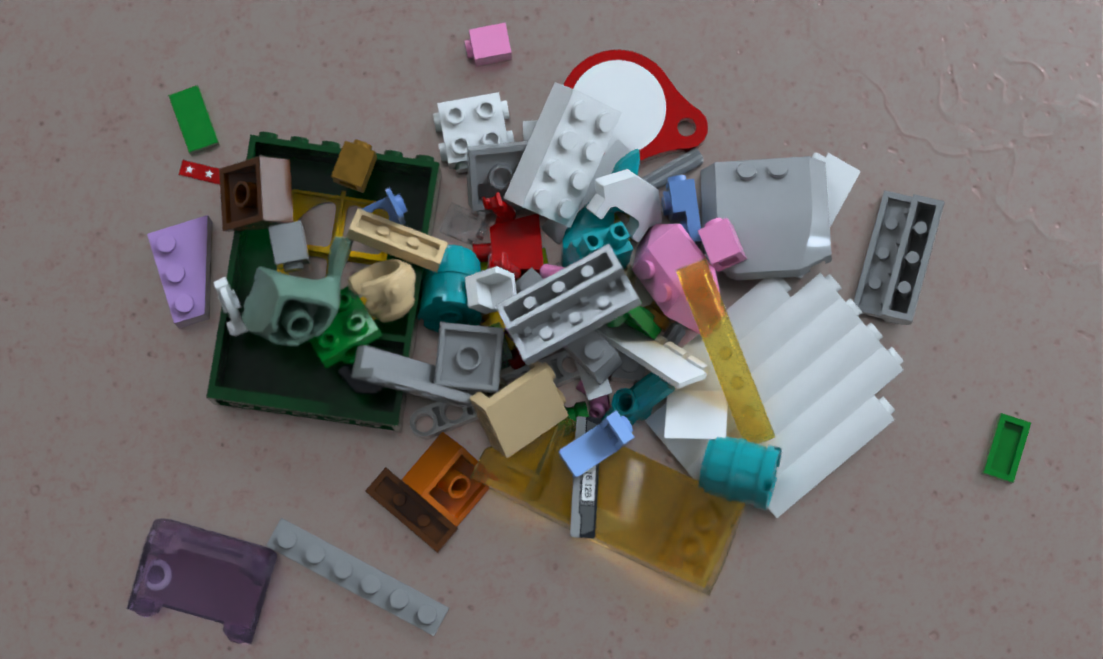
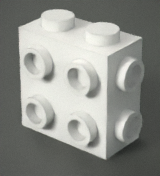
[433,92,514,172]

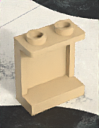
[469,361,568,458]

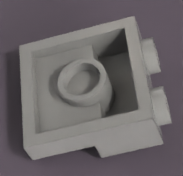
[466,141,528,214]

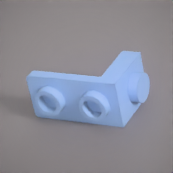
[558,411,634,478]

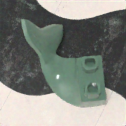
[241,237,354,346]

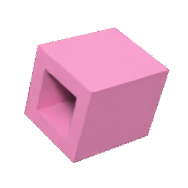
[464,23,512,67]
[698,218,747,272]

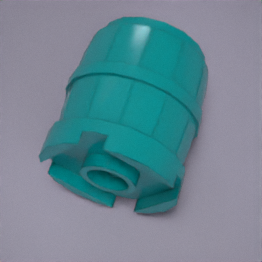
[418,245,482,333]
[698,437,782,510]

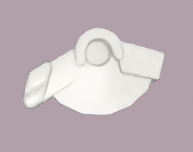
[213,277,249,336]

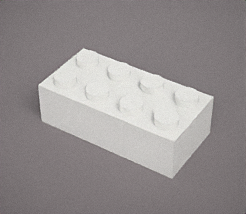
[504,82,622,228]

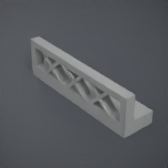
[352,346,473,407]

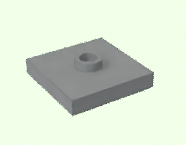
[434,322,504,393]

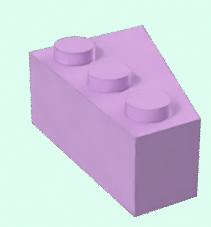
[147,215,212,329]

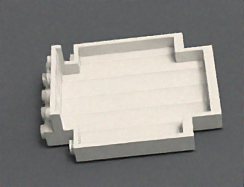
[645,273,904,518]

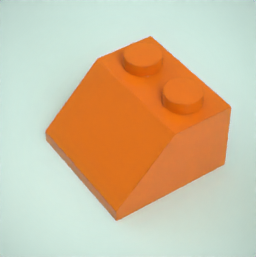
[402,431,497,527]

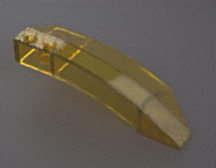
[471,417,747,596]

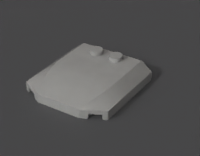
[700,156,832,280]

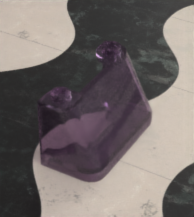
[127,518,277,644]

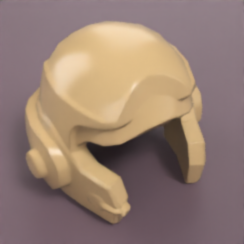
[348,259,416,322]

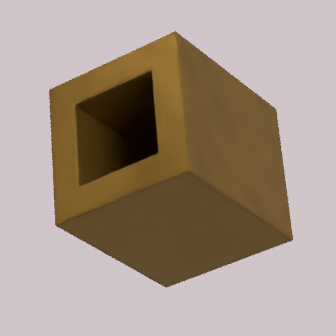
[331,139,377,193]

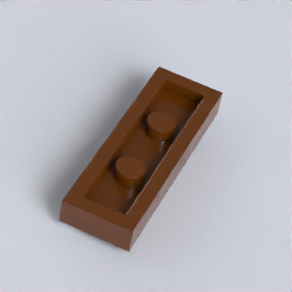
[365,467,458,553]

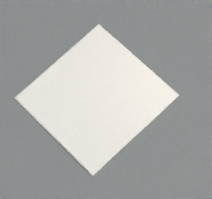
[664,390,728,439]

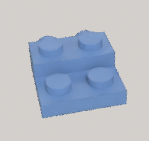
[661,175,702,249]

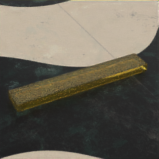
[676,258,776,444]

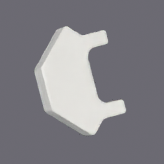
[586,169,662,242]

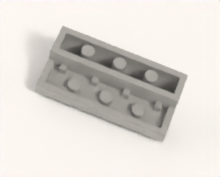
[854,190,945,325]
[496,244,642,366]

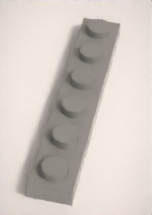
[266,518,449,636]

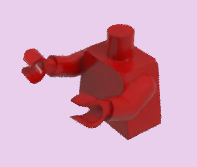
[472,192,544,281]

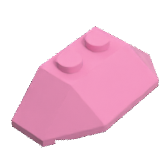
[632,224,725,337]

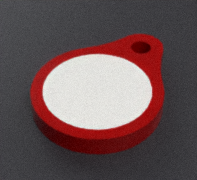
[563,50,708,164]

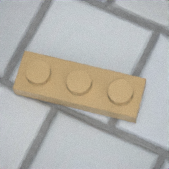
[346,208,448,272]

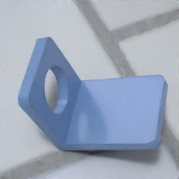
[362,188,408,225]

